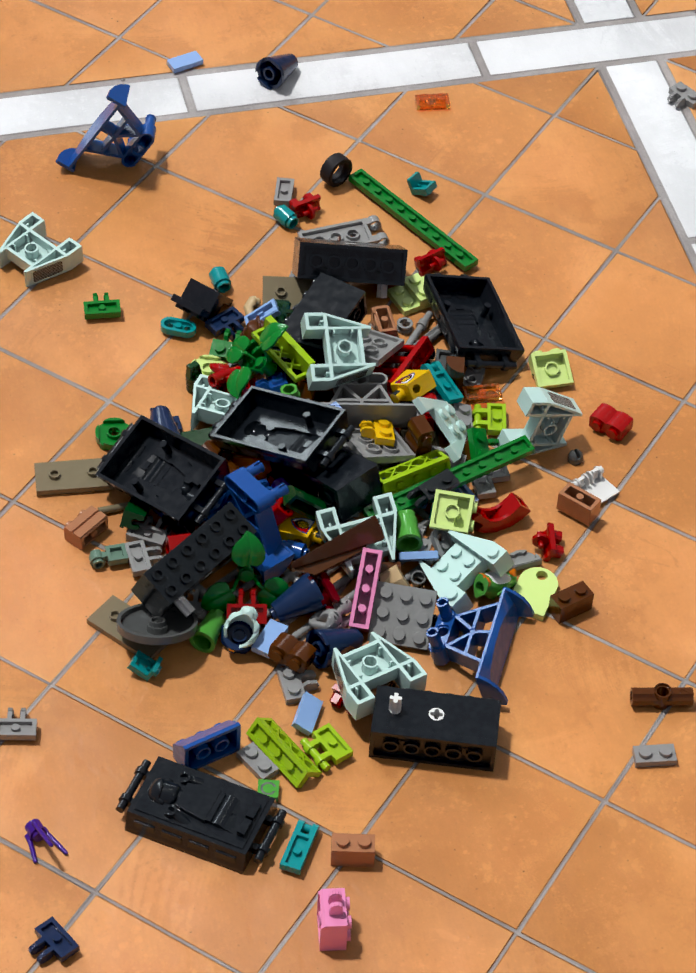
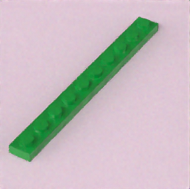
[348,169,478,272]
[362,435,535,517]

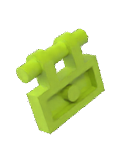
[472,403,506,435]
[300,723,353,772]

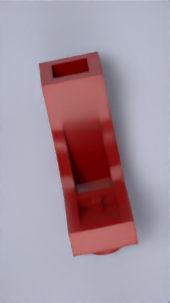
[471,493,531,533]

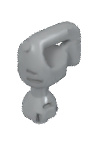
[309,598,352,629]

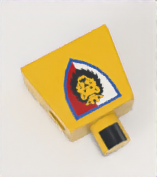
[390,370,437,403]
[278,511,324,548]

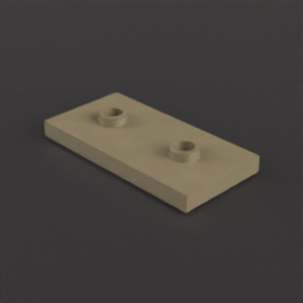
[262,276,314,312]
[34,458,114,496]
[87,595,167,659]

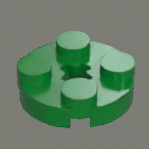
[95,418,130,450]

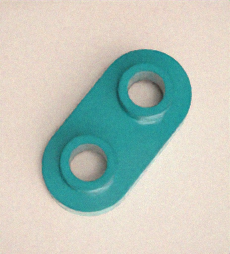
[160,317,196,338]

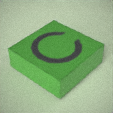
[257,779,280,802]

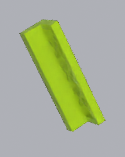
[251,315,315,383]
[379,449,451,495]
[246,717,323,788]

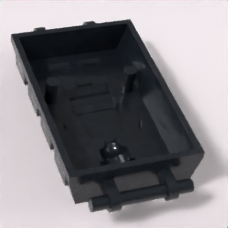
[423,273,525,371]
[208,385,355,474]
[95,415,230,527]
[116,756,287,874]

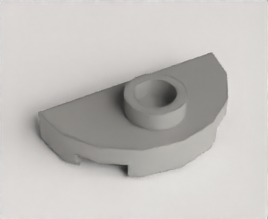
[506,550,542,573]

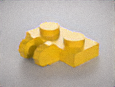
[359,419,395,447]

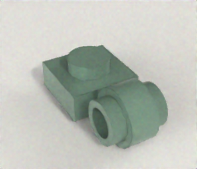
[89,543,128,569]

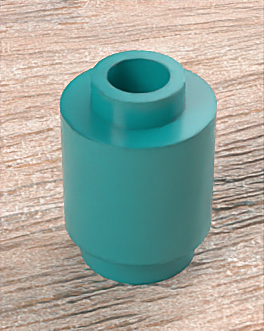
[273,204,299,229]
[209,266,231,293]

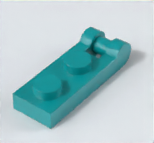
[420,361,464,404]
[279,819,320,875]

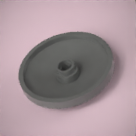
[117,604,198,645]

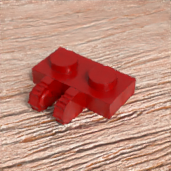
[227,588,267,625]

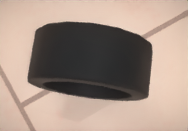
[320,153,352,187]

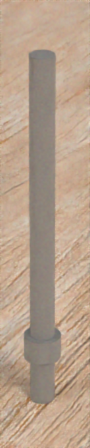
[387,311,433,377]

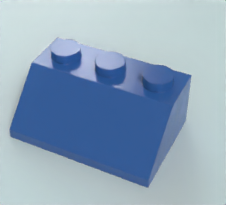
[173,720,241,770]

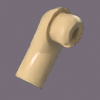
[243,296,261,315]

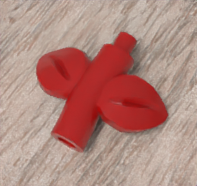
[208,363,247,395]

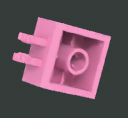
[317,888,352,951]

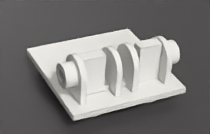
[571,466,620,504]

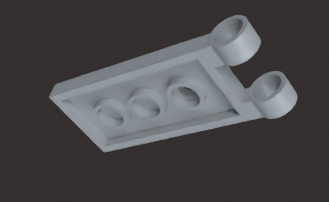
[297,215,390,245]

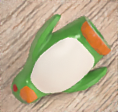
[473,568,518,599]

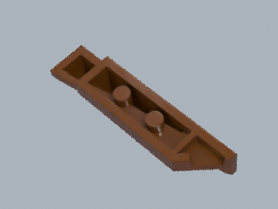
[290,515,385,578]

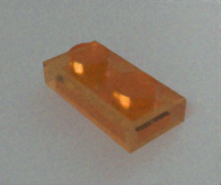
[415,93,450,110]
[462,383,502,405]

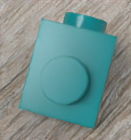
[407,172,437,196]
[127,650,163,681]

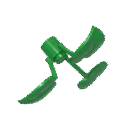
[226,322,289,399]
[201,531,289,613]

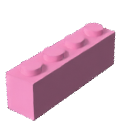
[349,547,383,632]

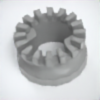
[396,317,413,335]

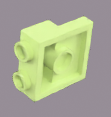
[387,273,431,316]
[528,348,574,389]
[429,489,478,535]

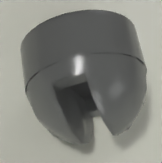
[568,449,583,466]
[411,570,427,588]

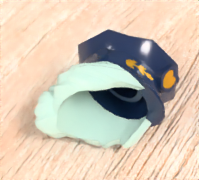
[221,606,260,654]

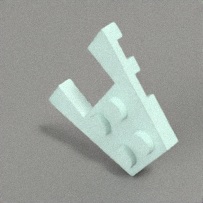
[412,397,467,463]

